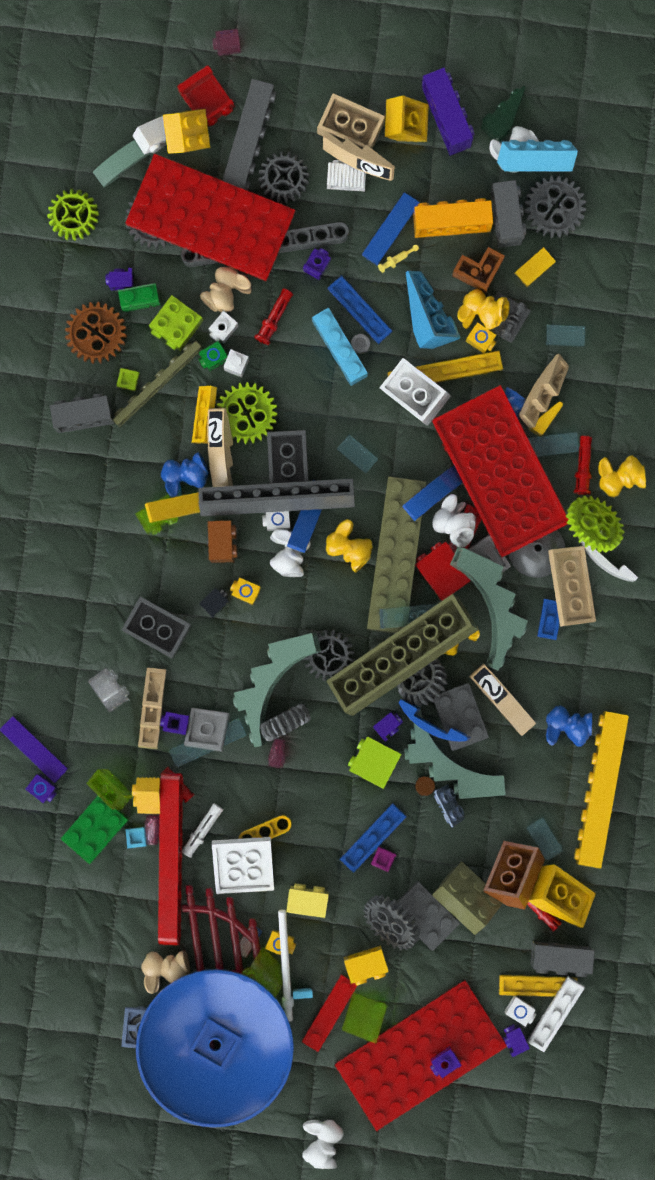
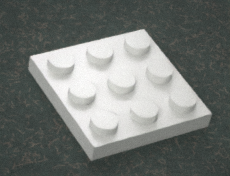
[212,837,274,894]

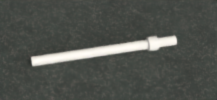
[278,910,294,1021]

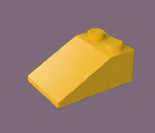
[529,865,596,928]

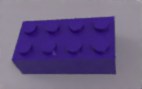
[421,68,475,156]

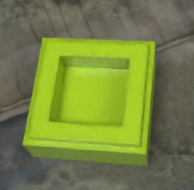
[116,368,140,391]

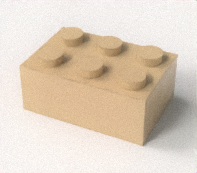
[317,94,385,149]

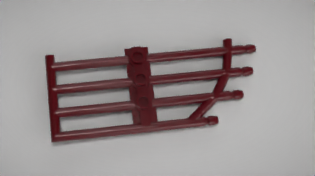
[182,885,266,1049]

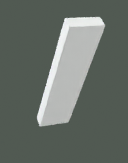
[527,976,585,1052]

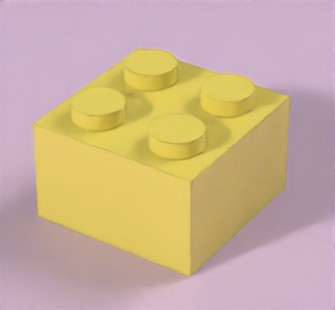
[286,883,329,918]

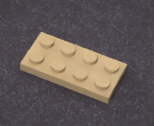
[548,546,596,627]

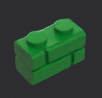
[118,283,161,313]

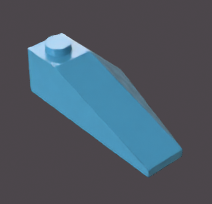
[406,271,461,349]

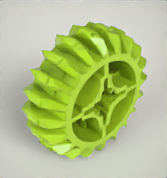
[47,189,99,241]

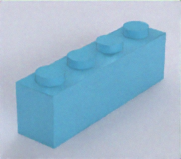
[497,140,578,171]
[312,308,368,386]

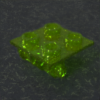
[242,948,283,997]
[342,993,387,1043]

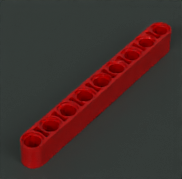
[158,773,183,946]

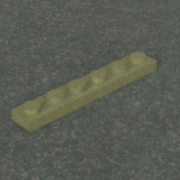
[113,341,202,428]

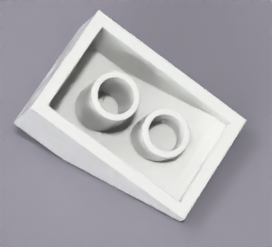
[380,358,451,426]

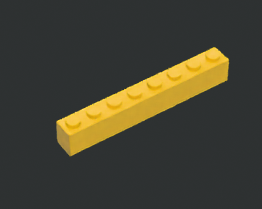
[574,711,629,869]

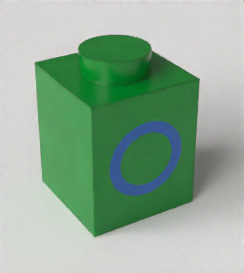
[198,341,228,372]

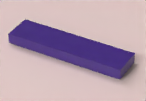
[0,716,68,783]

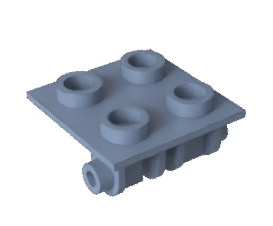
[433,784,465,827]

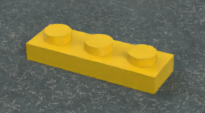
[192,386,217,444]

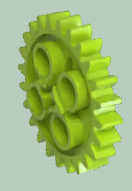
[217,382,278,445]
[566,496,624,553]

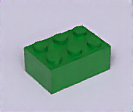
[61,794,130,865]

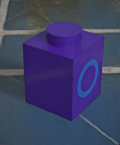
[25,774,58,804]

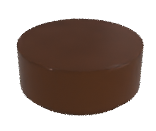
[415,776,435,796]

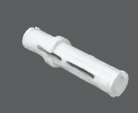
[182,803,223,858]

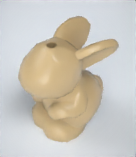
[200,267,251,312]
[141,950,190,994]

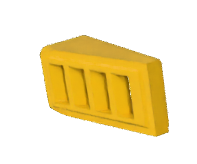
[528,402,563,437]

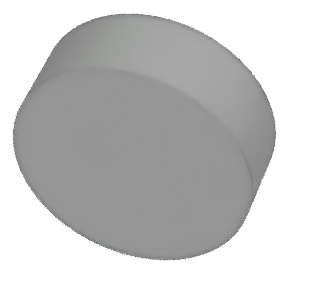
[351,334,370,354]

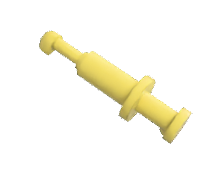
[378,245,419,273]

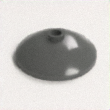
[508,530,565,578]

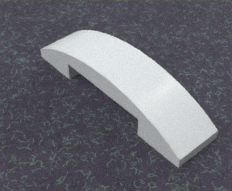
[578,537,638,582]

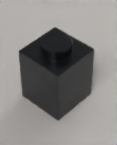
[199,588,230,618]

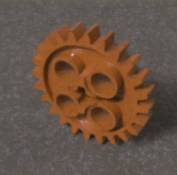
[65,302,127,364]

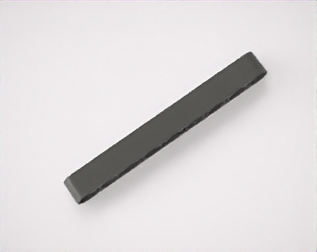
[181,222,349,267]

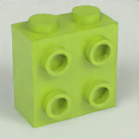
[149,295,203,351]
[348,737,402,789]

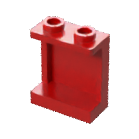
[177,65,235,127]
[415,542,471,601]

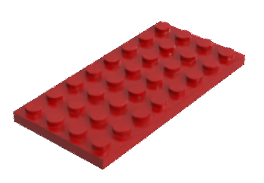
[125,154,296,282]
[431,385,569,558]
[334,980,507,1131]

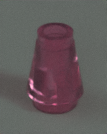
[267,739,286,768]
[144,815,160,845]

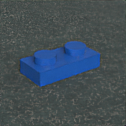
[537,599,560,640]

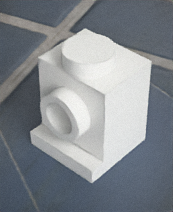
[208,311,238,344]

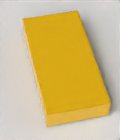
[515,247,556,287]

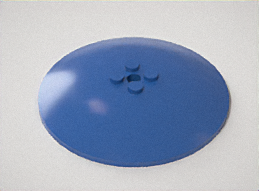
[136,969,293,1127]

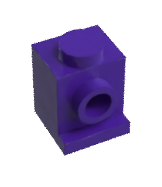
[303,248,331,281]
[106,268,134,291]
[160,712,190,735]
[373,712,403,742]
[503,1024,530,1057]
[430,1046,462,1078]

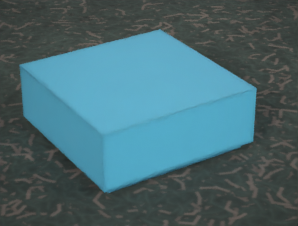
[125,827,147,848]
[293,988,313,999]

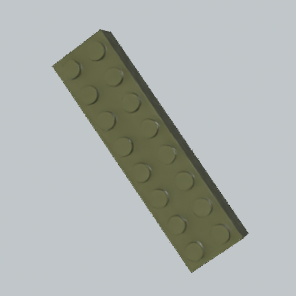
[367,477,426,634]
[327,594,479,716]

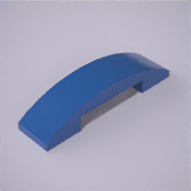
[402,466,463,521]
[399,699,471,742]

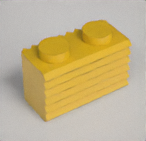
[132,777,160,814]

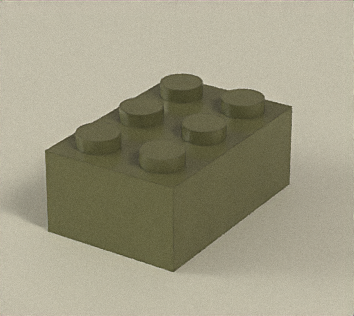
[432,861,503,935]

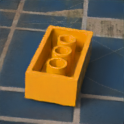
[413,198,493,238]

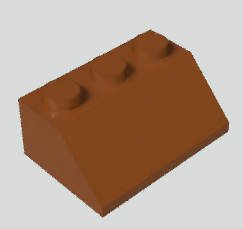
[483,841,545,910]

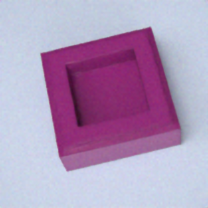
[371,847,396,872]

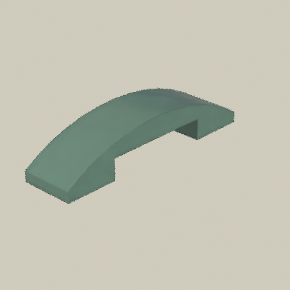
[93,140,166,188]

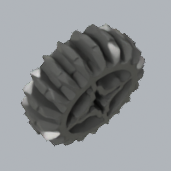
[258,151,310,203]
[303,630,355,681]
[397,659,448,707]
[260,704,311,741]

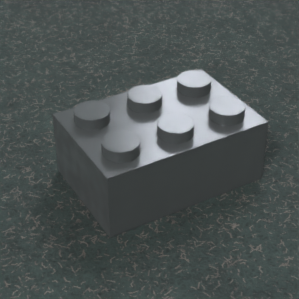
[490,180,526,248]
[50,394,115,433]
[267,430,308,484]
[122,597,192,659]
[433,683,489,751]
[397,881,460,951]
[530,941,594,977]

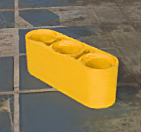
[238,815,292,839]

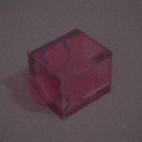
[212,29,241,56]

